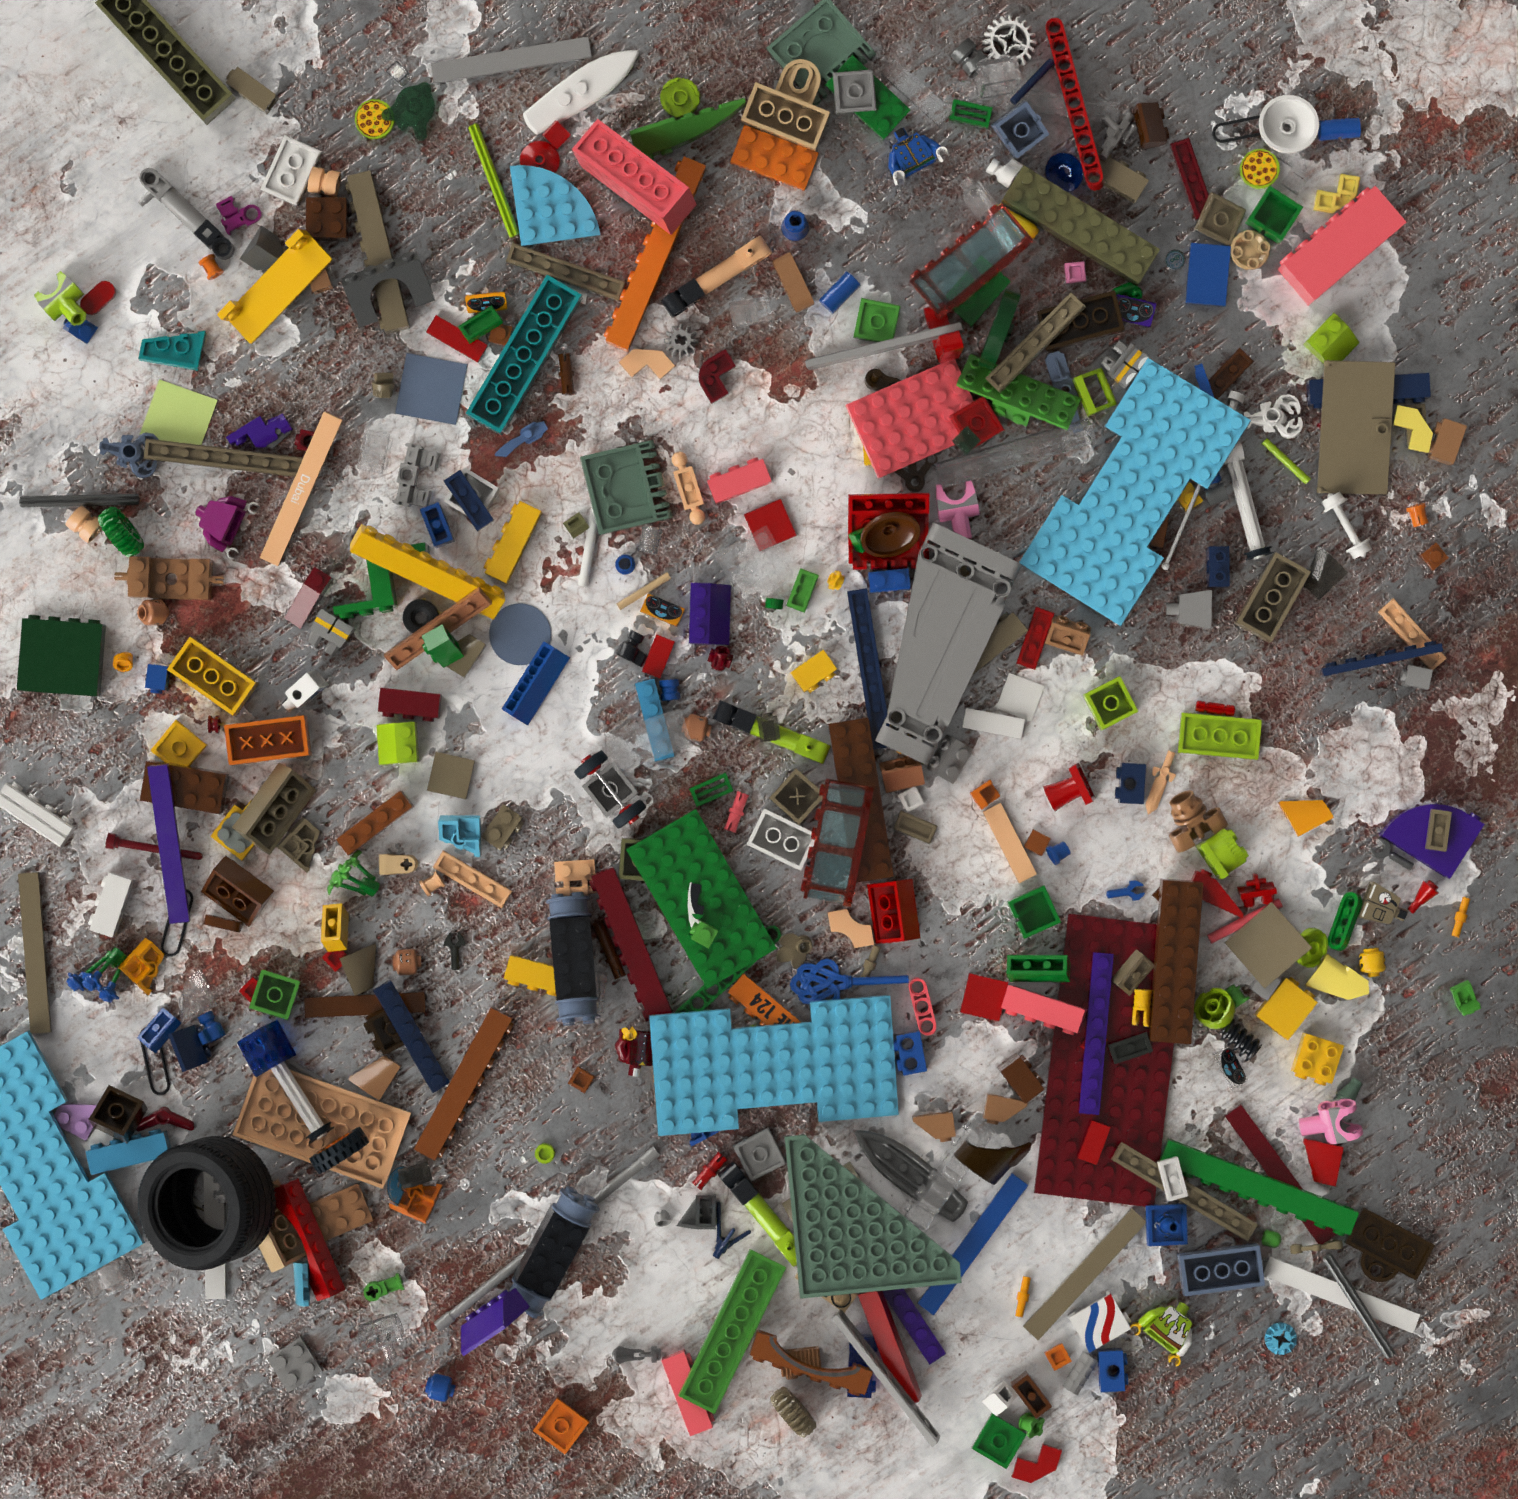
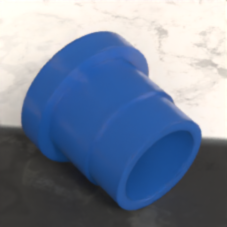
[615,555,635,575]
[1046,841,1071,865]

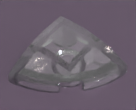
[179,970,218,1023]

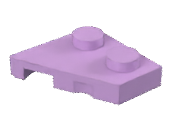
[54,1104,96,1141]

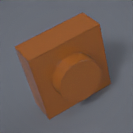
[488,324,513,346]
[1419,543,1449,571]

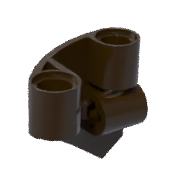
[954,1141,1032,1185]

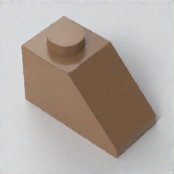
[983,1093,1028,1125]
[912,1111,956,1142]

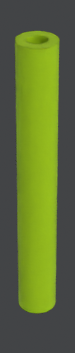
[1262,438,1311,485]

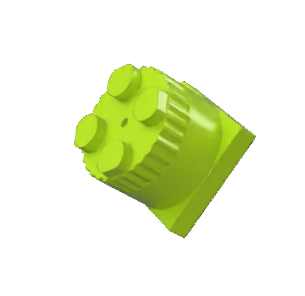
[1196,828,1249,879]

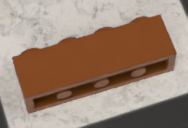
[336,791,414,855]

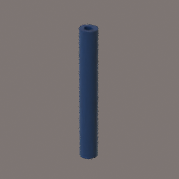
[1010,58,1055,105]

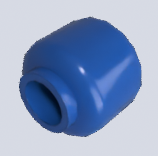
[425,1374,456,1402]

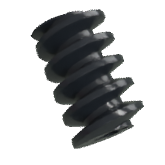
[1218,1019,1262,1062]

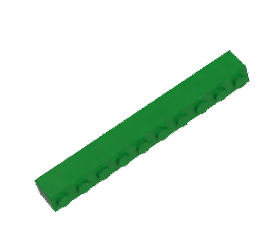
[1160,1138,1359,1236]

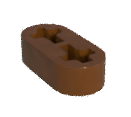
[203,914,243,932]

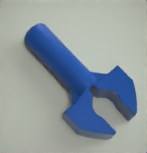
[1106,880,1145,901]

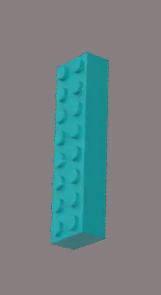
[466,275,583,436]

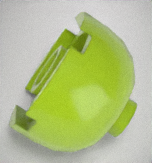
[1194,988,1236,1029]

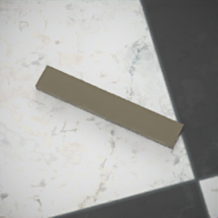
[506,243,626,301]
[985,292,1086,393]

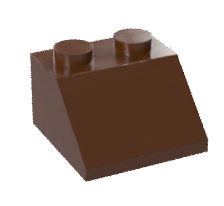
[1133,102,1169,150]

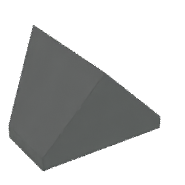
[240,226,284,270]
[676,1195,716,1229]

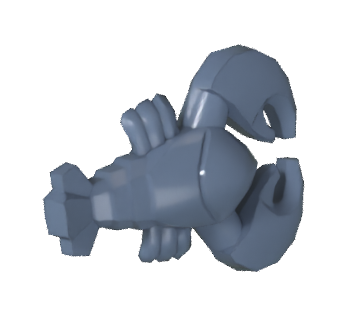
[99,432,159,479]

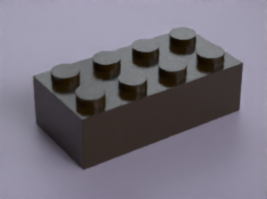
[1036,290,1125,352]

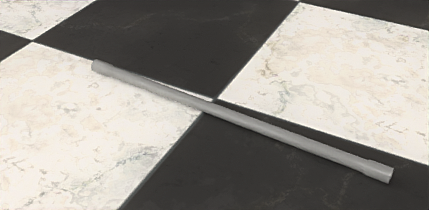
[434,1146,661,1332]

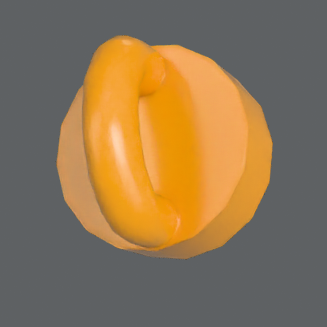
[113,652,133,672]

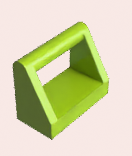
[1072,367,1117,417]

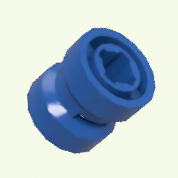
[659,679,681,701]

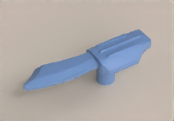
[495,421,548,457]

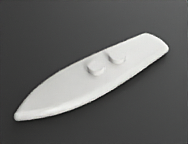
[523,50,640,135]

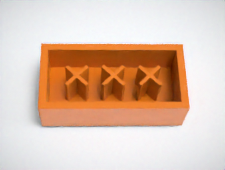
[224,715,312,766]

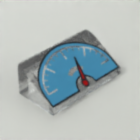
[380,1160,414,1206]

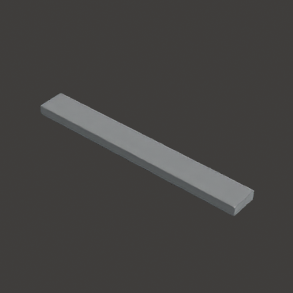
[431,37,592,84]
[805,322,965,371]
[832,1309,940,1447]

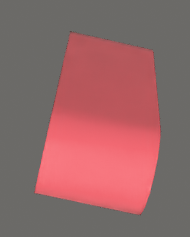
[908,977,936,1035]

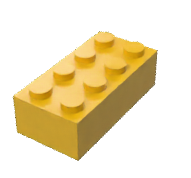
[167,637,259,716]

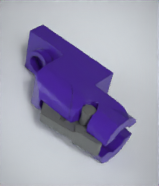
[226,413,293,449]

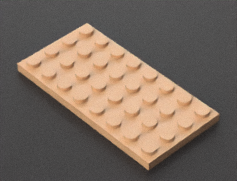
[232,1059,412,1189]

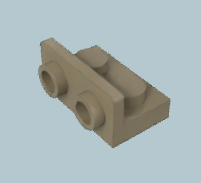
[481,804,524,851]

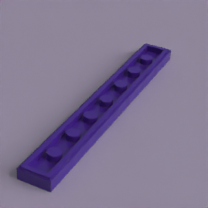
[147,764,190,924]

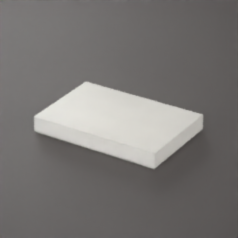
[260,135,322,207]

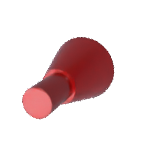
[1407,880,1439,914]

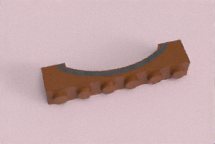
[750,1329,873,1396]

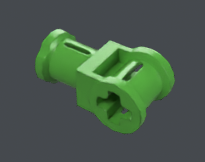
[363,1273,405,1301]

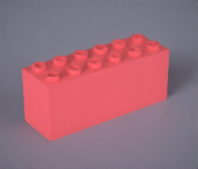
[572,119,697,235]
[1277,185,1406,306]

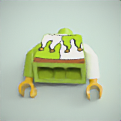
[1130,1302,1192,1366]

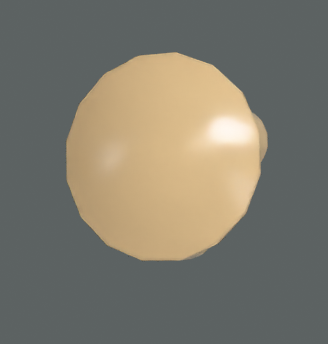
[1230,230,1270,270]

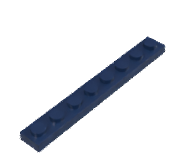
[847,588,890,750]

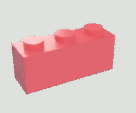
[707,457,772,504]

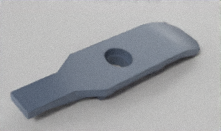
[1045,351,1082,430]

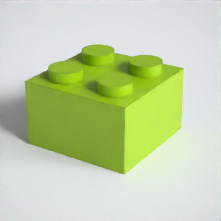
[1082,676,1139,731]

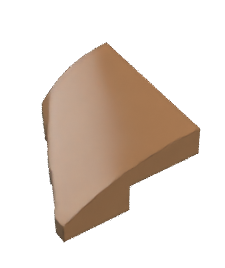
[348,1055,402,1101]

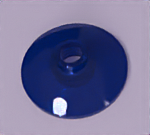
[1045,153,1084,192]

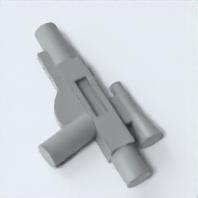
[1099,113,1138,161]

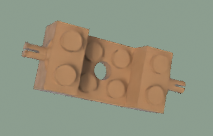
[114,556,224,601]

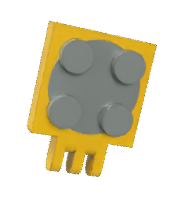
[210,801,255,861]

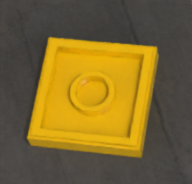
[150,720,207,766]

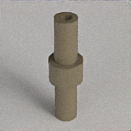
[861,945,881,977]

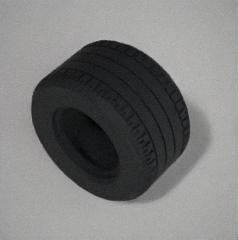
[137,1136,276,1270]

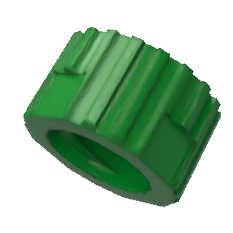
[765,598,784,610]

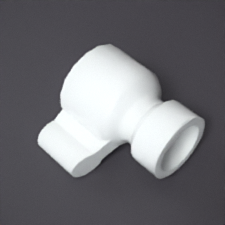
[986,158,1023,188]

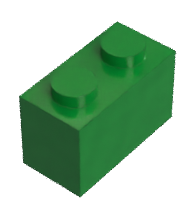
[422,624,464,668]

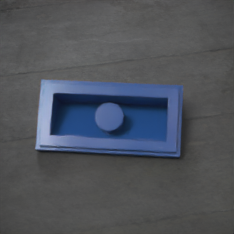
[137,1007,181,1053]

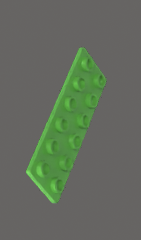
[956,354,1081,430]

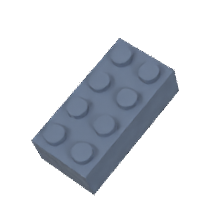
[1177,1243,1265,1296]

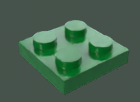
[971,1413,1027,1469]

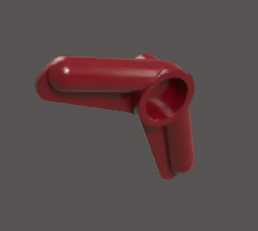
[136,1107,195,1132]

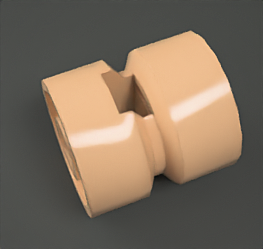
[308,166,341,197]
[66,506,102,543]

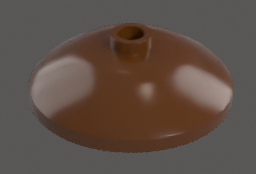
[860,512,920,558]

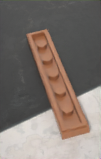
[384,587,492,670]

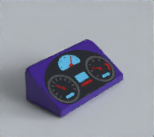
[1117,294,1156,327]

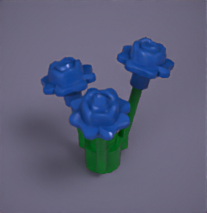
[66,947,127,1003]

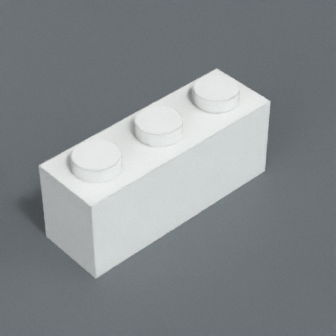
[88,872,135,938]

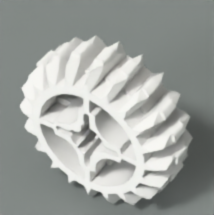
[982,15,1037,70]

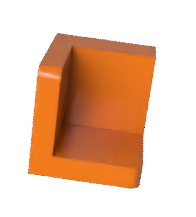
[970,780,1000,810]

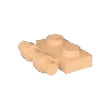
[554,859,597,896]

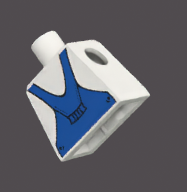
[282,670,329,712]

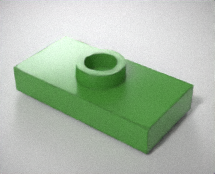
[786,568,819,613]

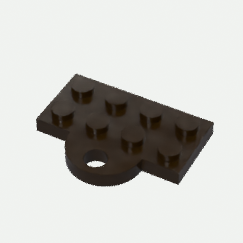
[1344,1207,1435,1282]

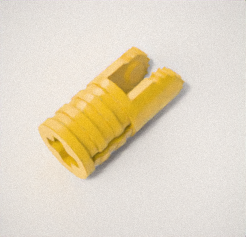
[1132,989,1152,1027]

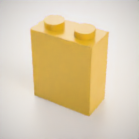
[1254,977,1318,1040]

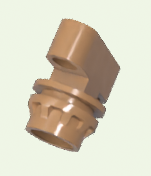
[1169,790,1228,853]

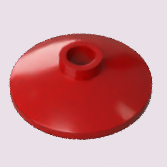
[520,141,560,173]

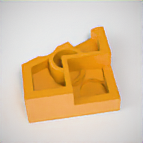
[1278,800,1334,837]
[118,938,164,995]

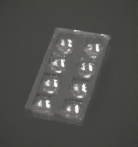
[604,708,693,772]

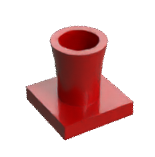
[1043,763,1096,812]

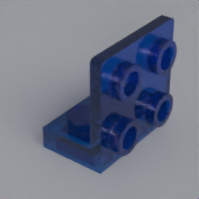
[237,1020,296,1077]

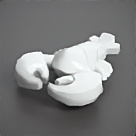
[1244,394,1303,439]

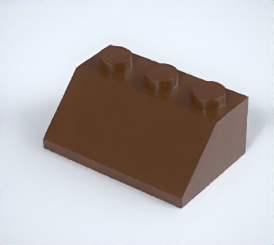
[201,856,274,927]

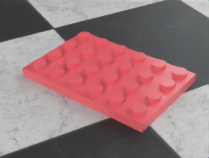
[845,360,974,479]

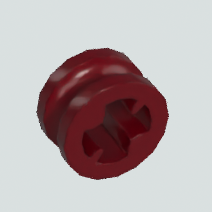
[208,715,220,733]

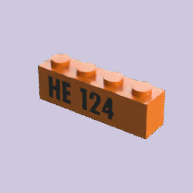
[728,973,801,1026]

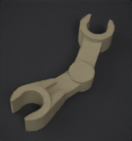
[1290,1239,1343,1254]

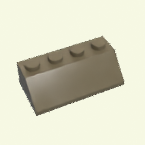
[232,763,316,855]

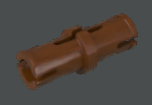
[558,353,575,395]

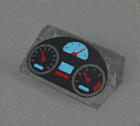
[1212,1045,1248,1090]

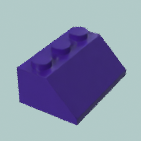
[689,583,731,645]

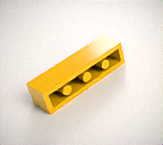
[483,501,542,585]
[504,955,556,996]

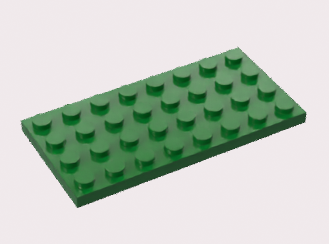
[626,809,777,989]

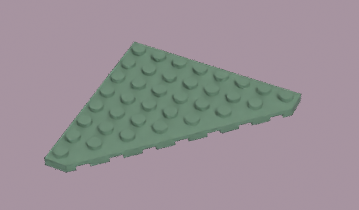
[784,1134,962,1299]

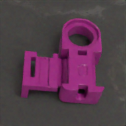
[216,196,262,235]

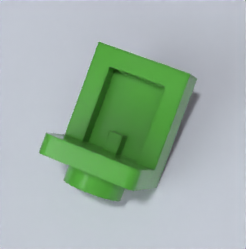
[1450,980,1481,1016]

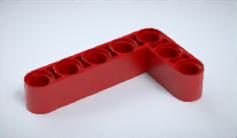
[923,303,964,364]

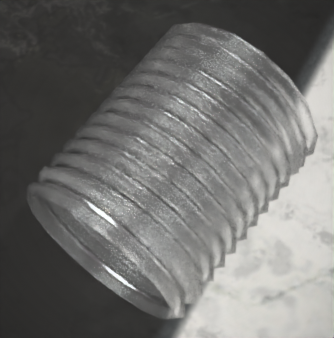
[637,525,663,555]

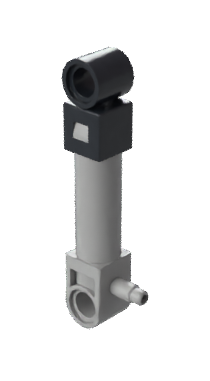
[139,168,235,260]

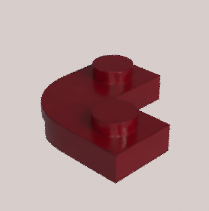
[699,349,736,404]

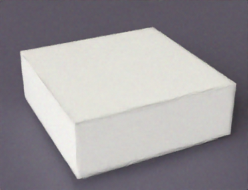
[898,786,925,813]

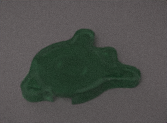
[381,82,435,141]

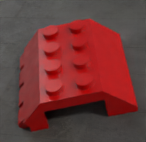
[848,493,930,570]

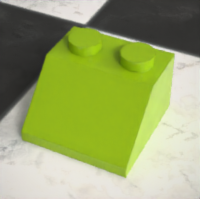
[1303,313,1360,364]
[377,722,419,765]

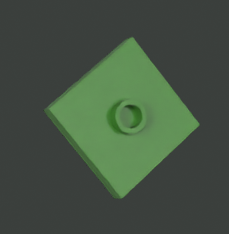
[853,298,901,342]

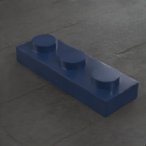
[444,470,494,531]

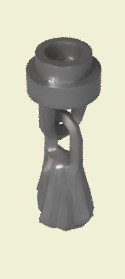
[612,1346,661,1364]

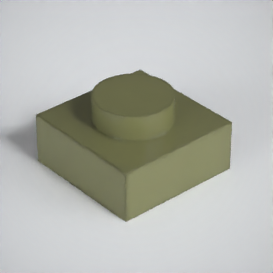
[563,512,590,539]

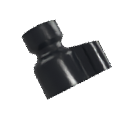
[616,630,647,667]

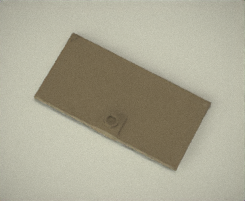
[1316,360,1395,494]

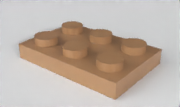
[309,1183,374,1241]

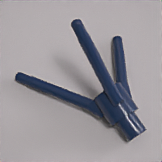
[713,1202,751,1259]

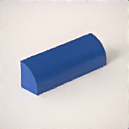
[502,641,570,725]

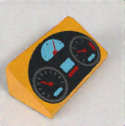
[465,292,508,313]
[640,593,685,627]

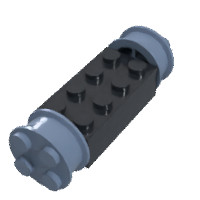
[546,892,601,1026]
[508,1186,600,1319]

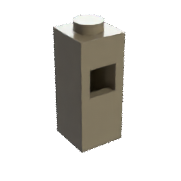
[226,66,279,114]

